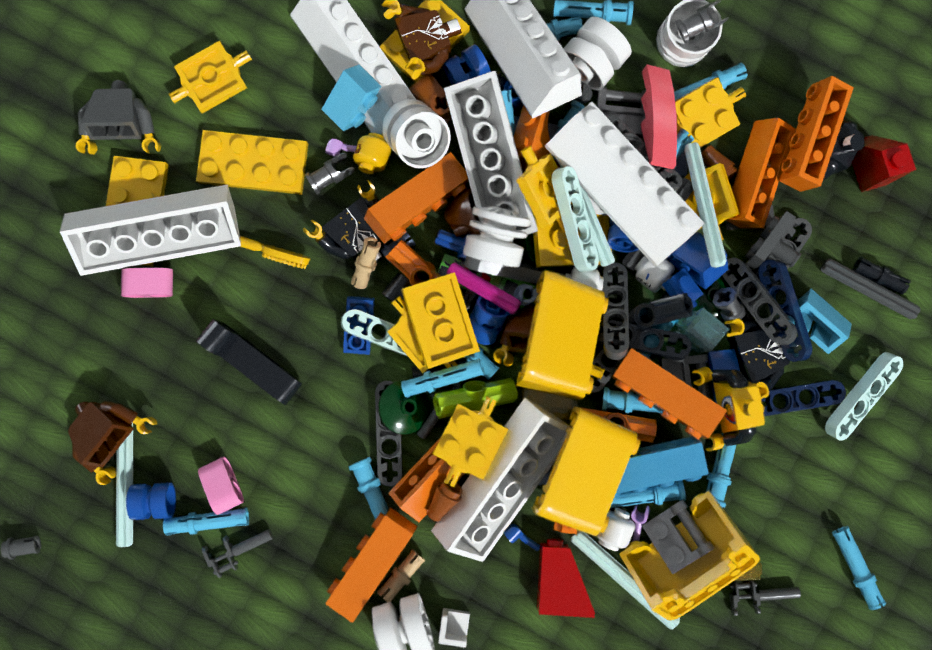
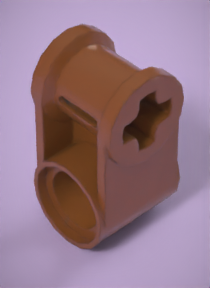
[408,74,452,123]

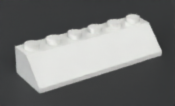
[290,0,415,136]
[465,0,582,119]
[444,71,538,240]
[545,102,705,267]
[60,184,241,276]
[431,398,572,562]

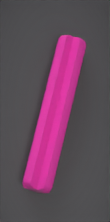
[446,263,521,314]

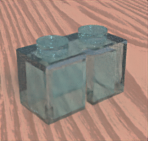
[675,308,729,353]

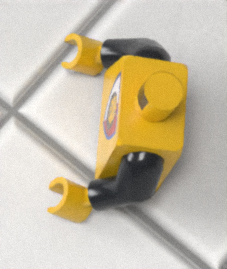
[692,367,765,451]

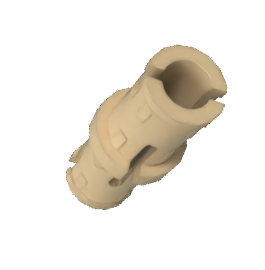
[351,237,381,289]
[377,549,426,602]

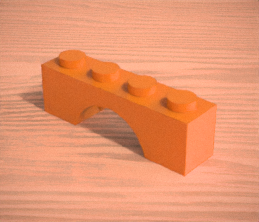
[513,105,550,171]

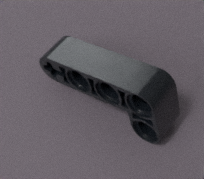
[196,318,303,405]

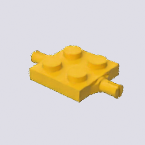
[168,41,252,113]
[675,77,746,148]
[516,146,572,233]
[684,160,740,240]
[387,296,458,373]
[433,396,508,487]

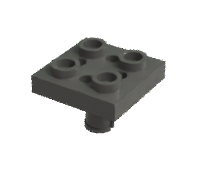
[744,211,802,271]

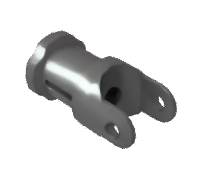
[675,0,729,43]
[305,153,355,195]
[713,287,750,328]

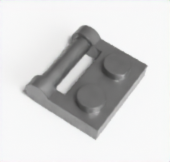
[596,87,646,138]
[642,500,715,574]

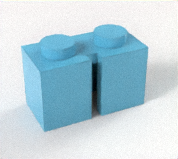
[321,64,382,131]
[788,289,852,354]

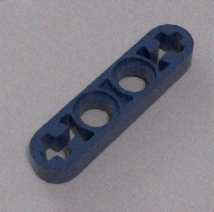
[758,260,813,362]
[761,380,846,416]

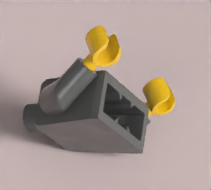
[75,80,161,155]

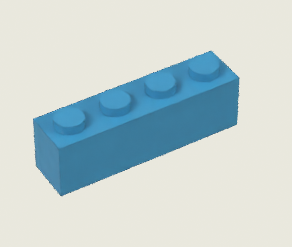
[614,437,709,498]

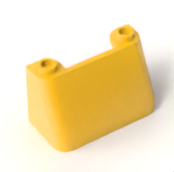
[516,270,609,400]
[532,406,640,536]
[619,491,760,620]

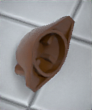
[444,186,481,237]

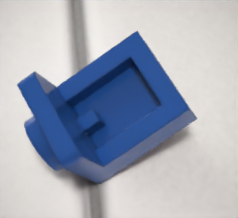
[662,268,704,308]

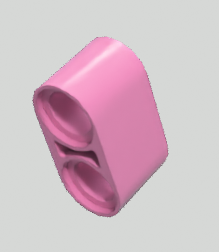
[121,268,173,298]
[198,457,244,515]

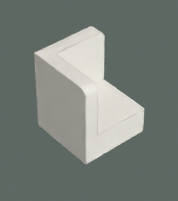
[438,608,470,647]

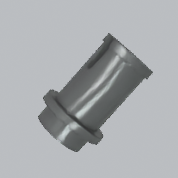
[573,81,592,104]
[1,536,41,560]

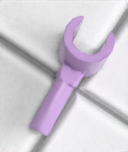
[326,139,356,157]
[631,505,650,542]

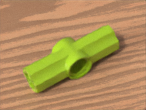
[433,378,518,419]

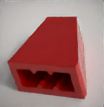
[852,135,916,192]
[537,539,595,618]

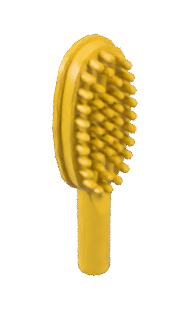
[239,236,311,269]

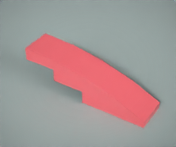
[640,64,677,169]

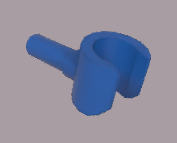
[504,524,540,551]

